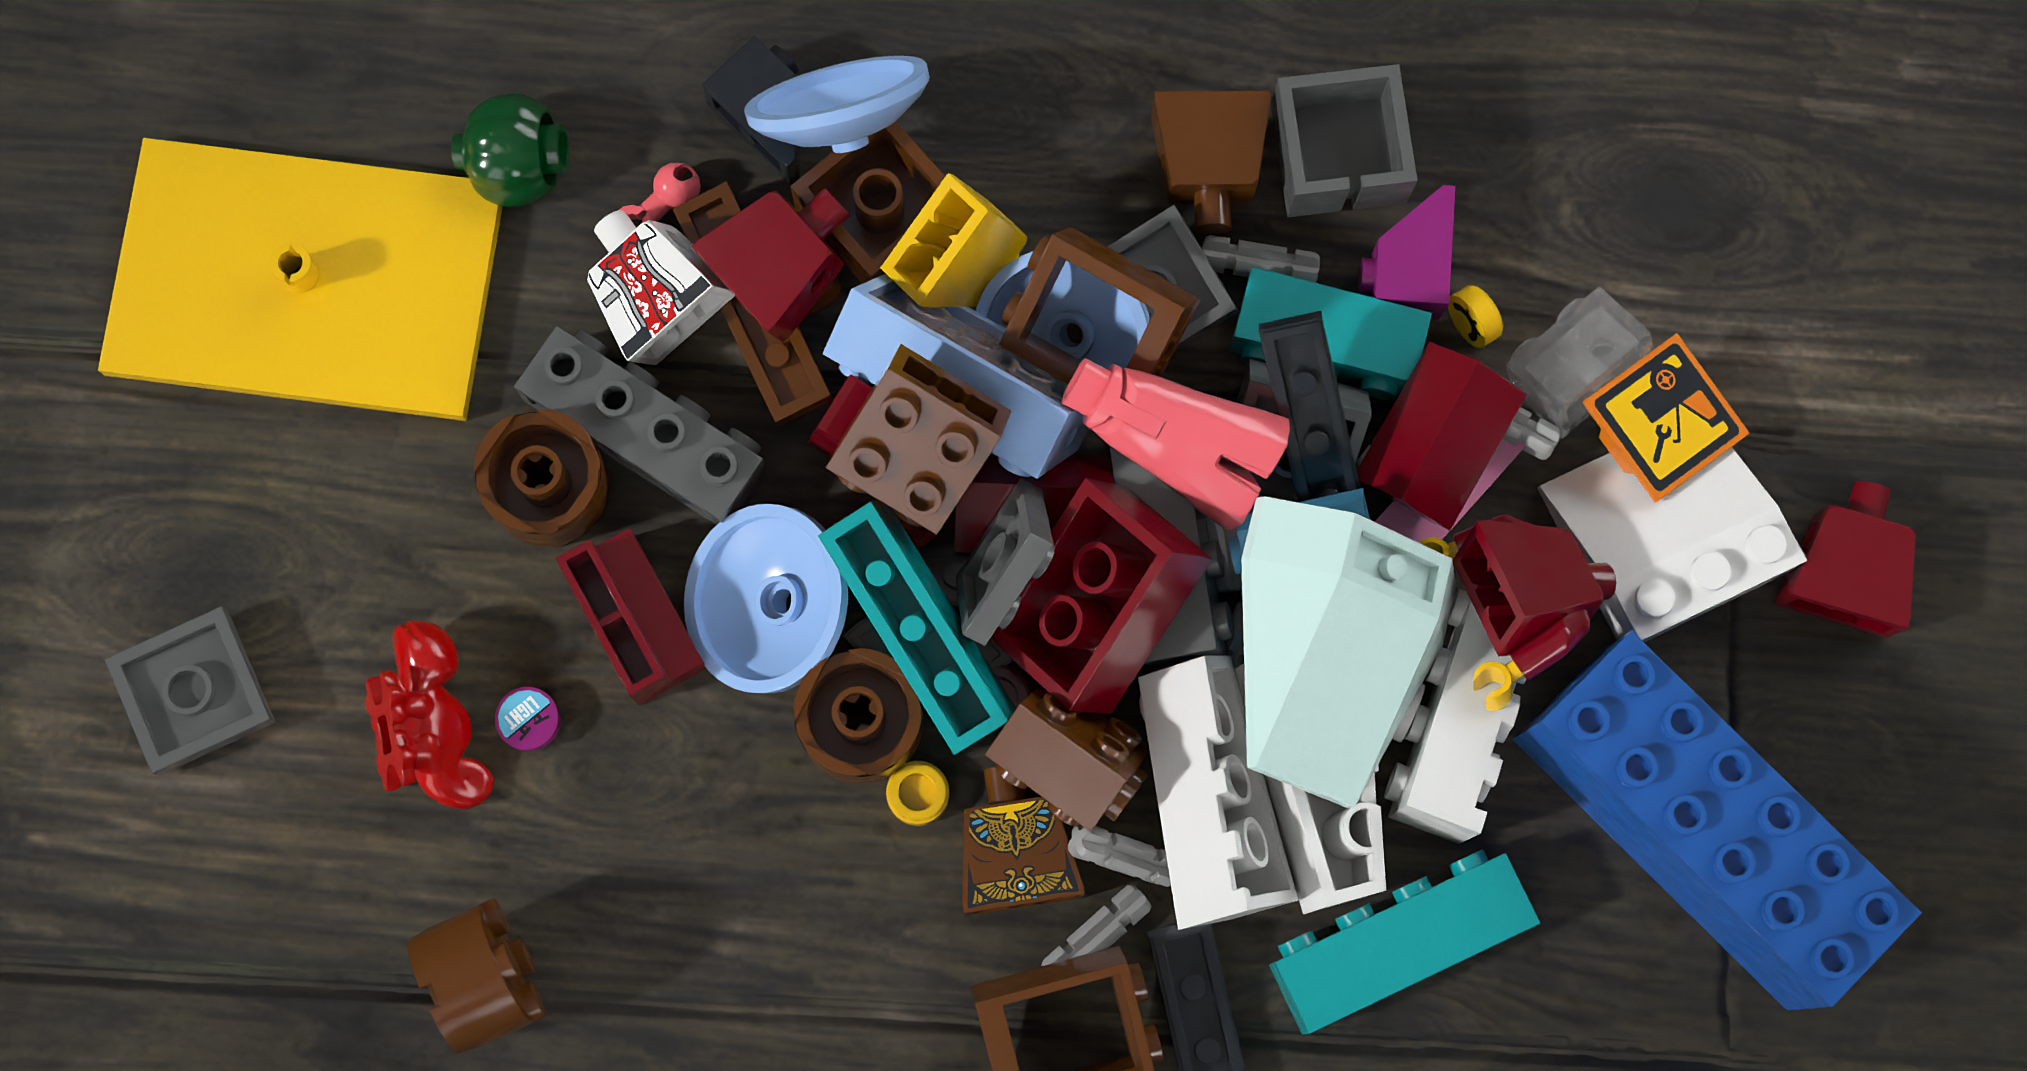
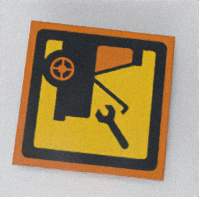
[1582,333,1750,503]

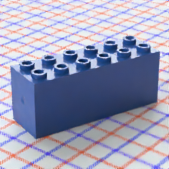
[1512,630,1922,1010]

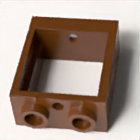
[998,227,1201,384]
[970,946,1164,1071]

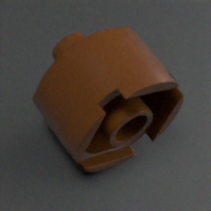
[474,410,610,547]
[793,648,923,784]
[407,898,547,1054]

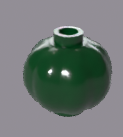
[451,94,570,207]

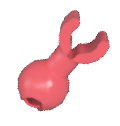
[617,162,701,223]

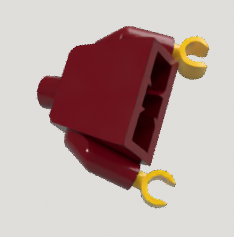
[1419,514,1616,711]

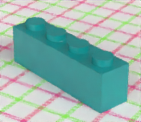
[818,500,1016,755]
[1269,849,1540,1035]

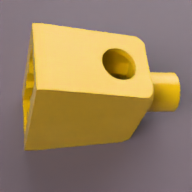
[880,173,1027,307]

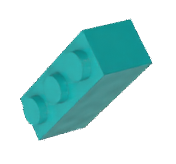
[1229,267,1432,400]

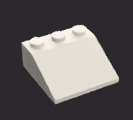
[1537,447,1807,642]

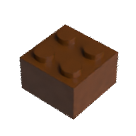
[790,121,945,284]

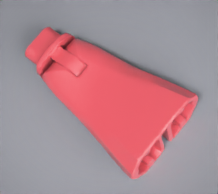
[1061,358,1290,530]

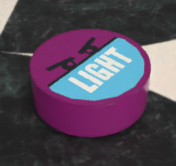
[495,687,561,752]

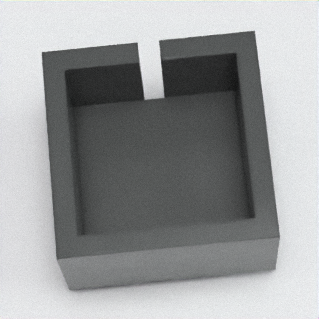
[1270,64,1418,217]

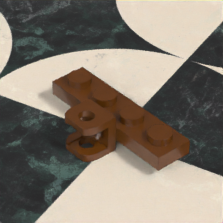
[673,181,843,427]

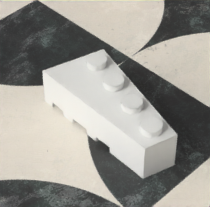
[1384,588,1526,844]
[1138,655,1298,930]
[1234,664,1386,914]

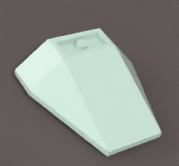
[1241,496,1456,808]

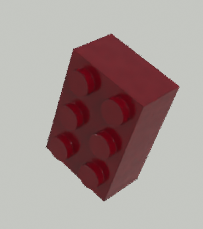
[990,478,1212,714]

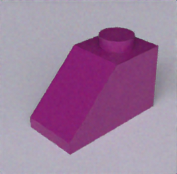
[1358,185,1455,320]

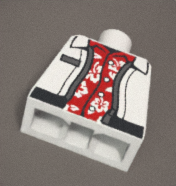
[587,210,735,365]

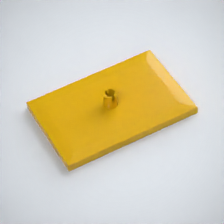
[98,138,503,421]

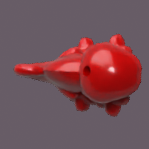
[365,620,494,810]

